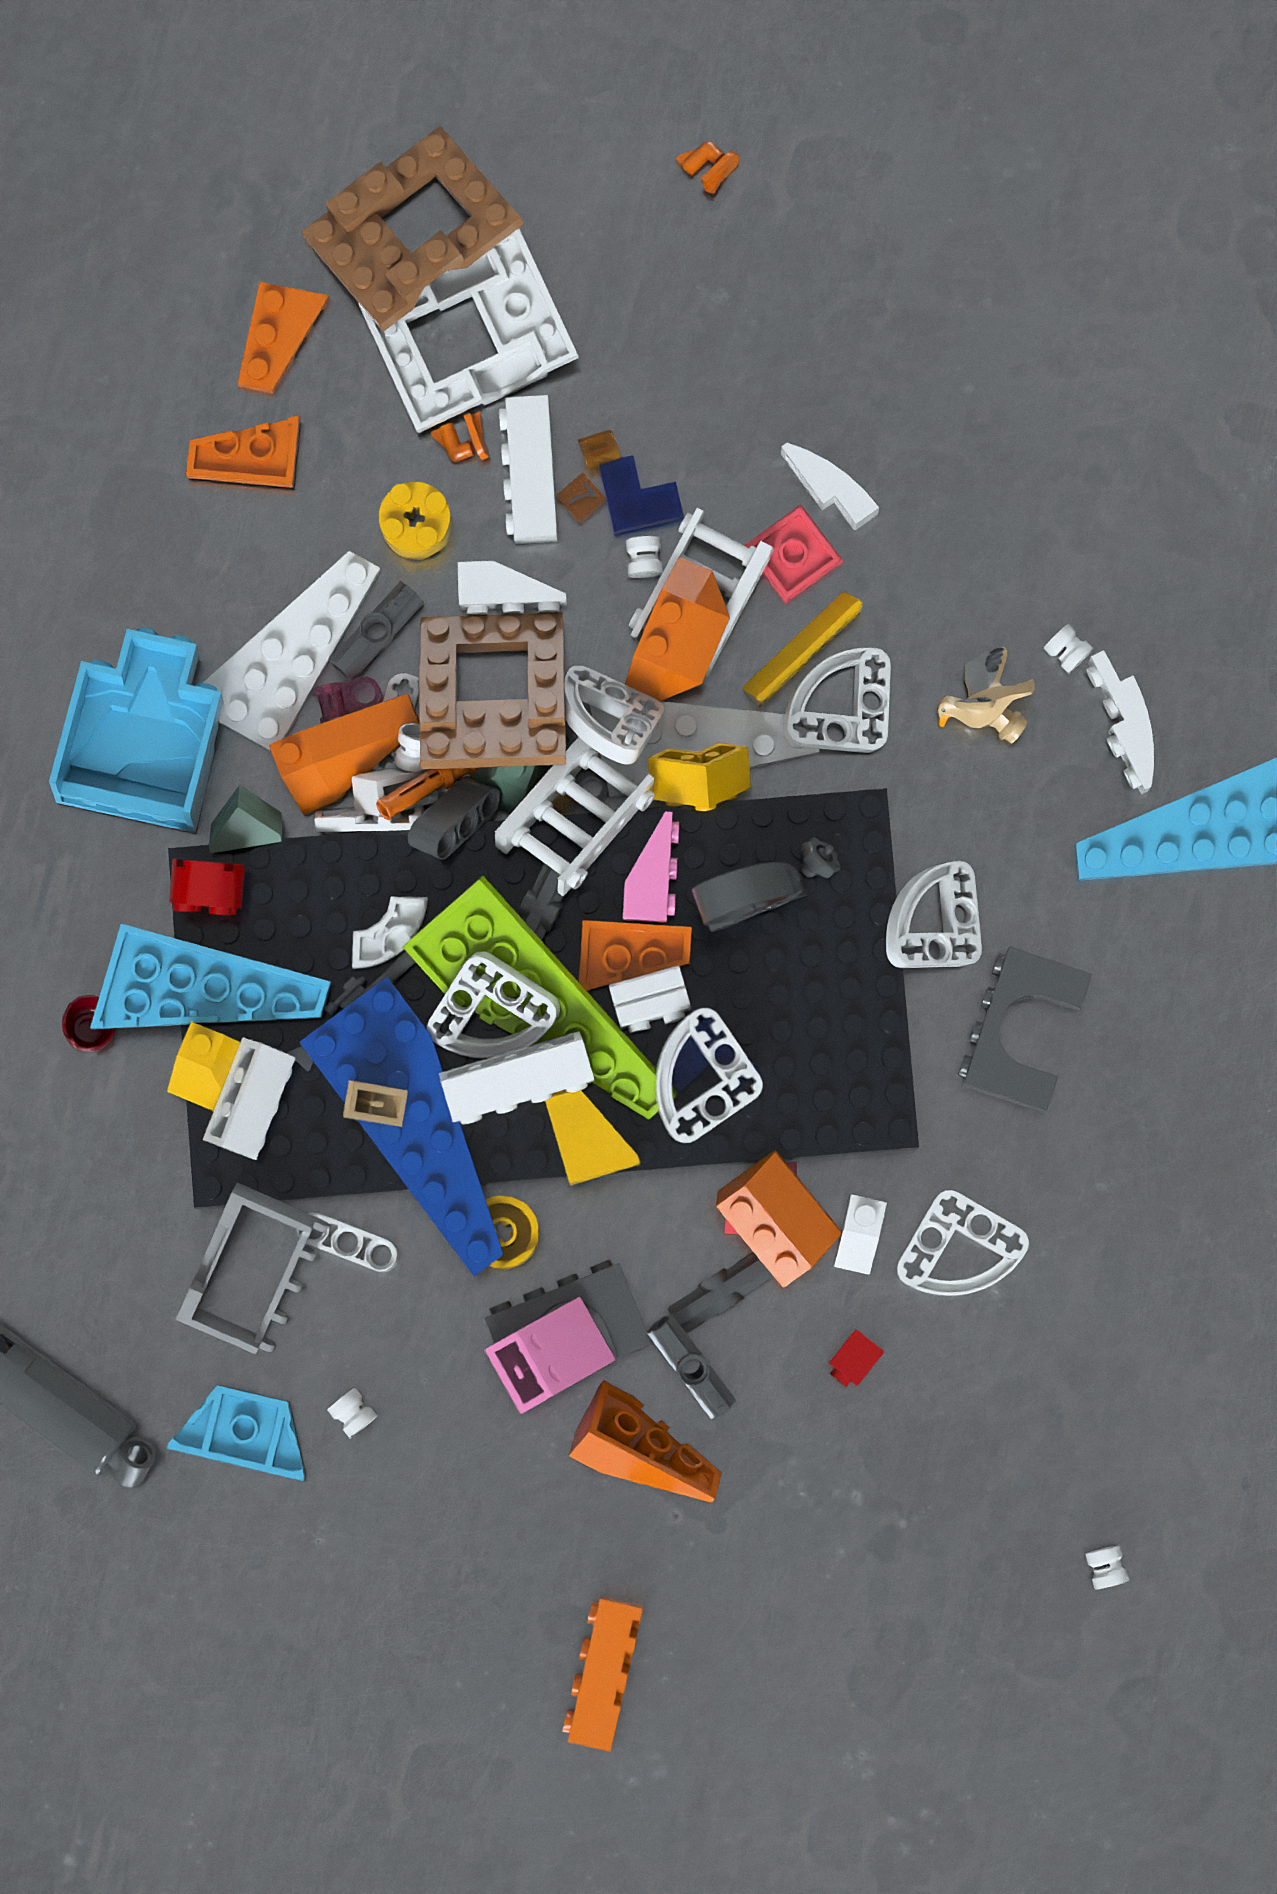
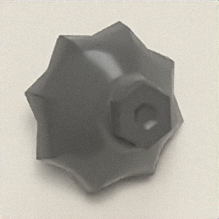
[800,837,841,878]

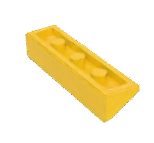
[742,592,863,707]

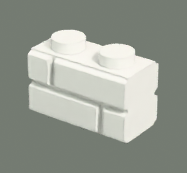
[609,965,691,1034]

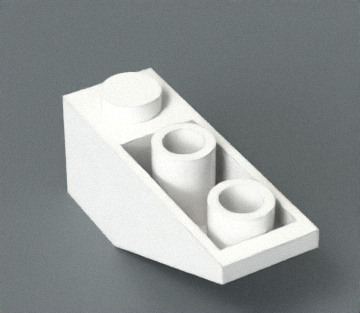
[458,561,567,615]

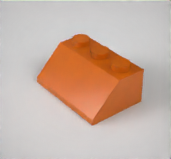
[716,1150,842,1288]

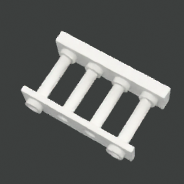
[628,508,774,677]
[495,737,655,896]

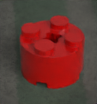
[169,859,245,915]

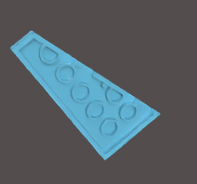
[90,924,331,1029]

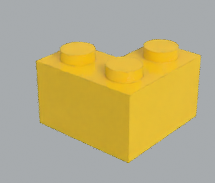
[647,742,751,811]

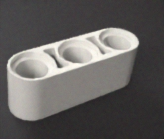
[297,1212,399,1272]

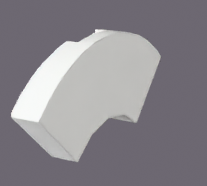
[352,896,428,969]

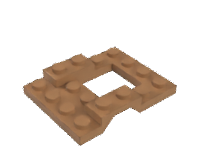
[301,126,524,332]
[419,612,566,769]

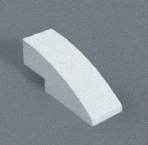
[781,443,879,531]

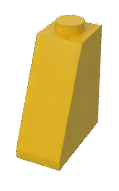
[545,1089,640,1185]

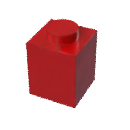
[828,1329,884,1387]

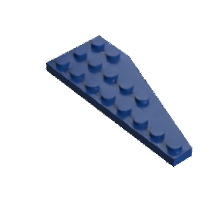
[299,977,504,1276]

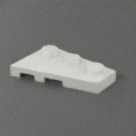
[314,806,424,835]

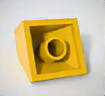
[167,1022,241,1111]

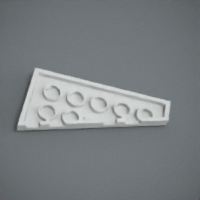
[203,551,381,752]
[590,696,820,799]

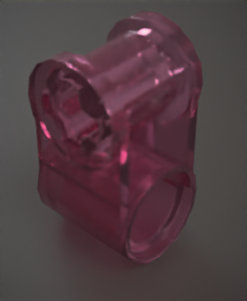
[312,677,384,724]

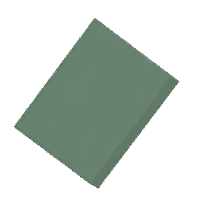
[209,785,283,853]

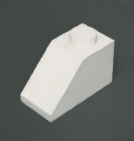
[352,768,438,817]
[834,1194,887,1275]

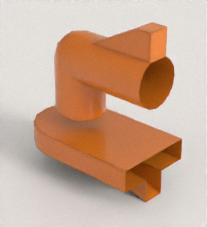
[675,141,740,194]
[431,411,490,462]

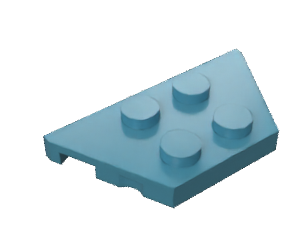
[167,1385,305,1481]

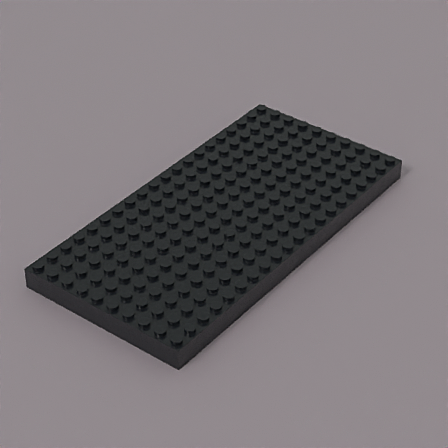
[168,788,919,1210]

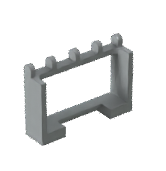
[175,1182,329,1355]

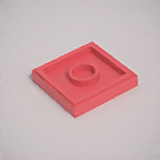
[744,504,843,604]

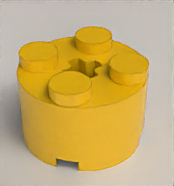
[379,481,452,560]
[486,1196,540,1270]

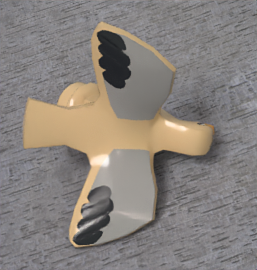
[938,647,1035,744]

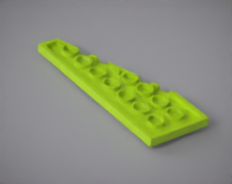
[403,876,678,1119]

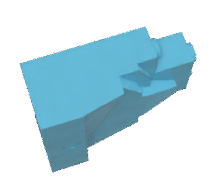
[49,627,224,833]

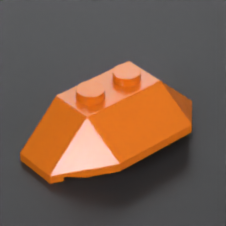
[625,557,730,701]

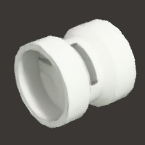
[626,536,663,578]
[1043,623,1094,674]
[395,723,427,772]
[327,1388,378,1438]
[1085,1545,1130,1590]

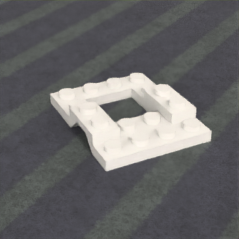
[359,228,579,433]

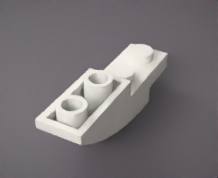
[1086,650,1154,795]

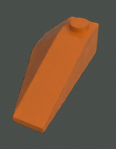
[269,693,419,816]
[569,1381,722,1503]

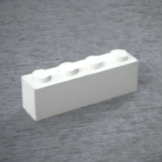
[499,395,558,545]
[439,1031,594,1124]

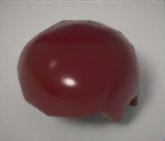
[62,995,116,1053]

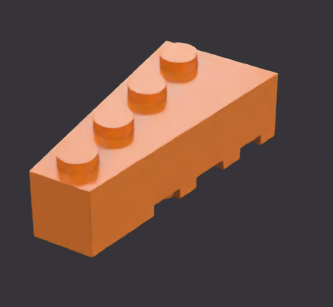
[562,1595,644,1752]

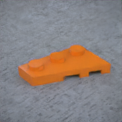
[237,282,330,394]
[186,415,301,488]
[579,920,692,991]

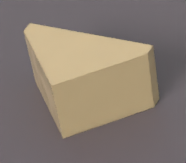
[343,1080,408,1127]

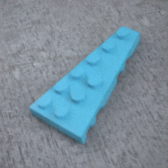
[1075,758,1277,880]

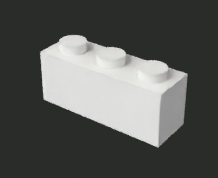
[203,1037,295,1160]

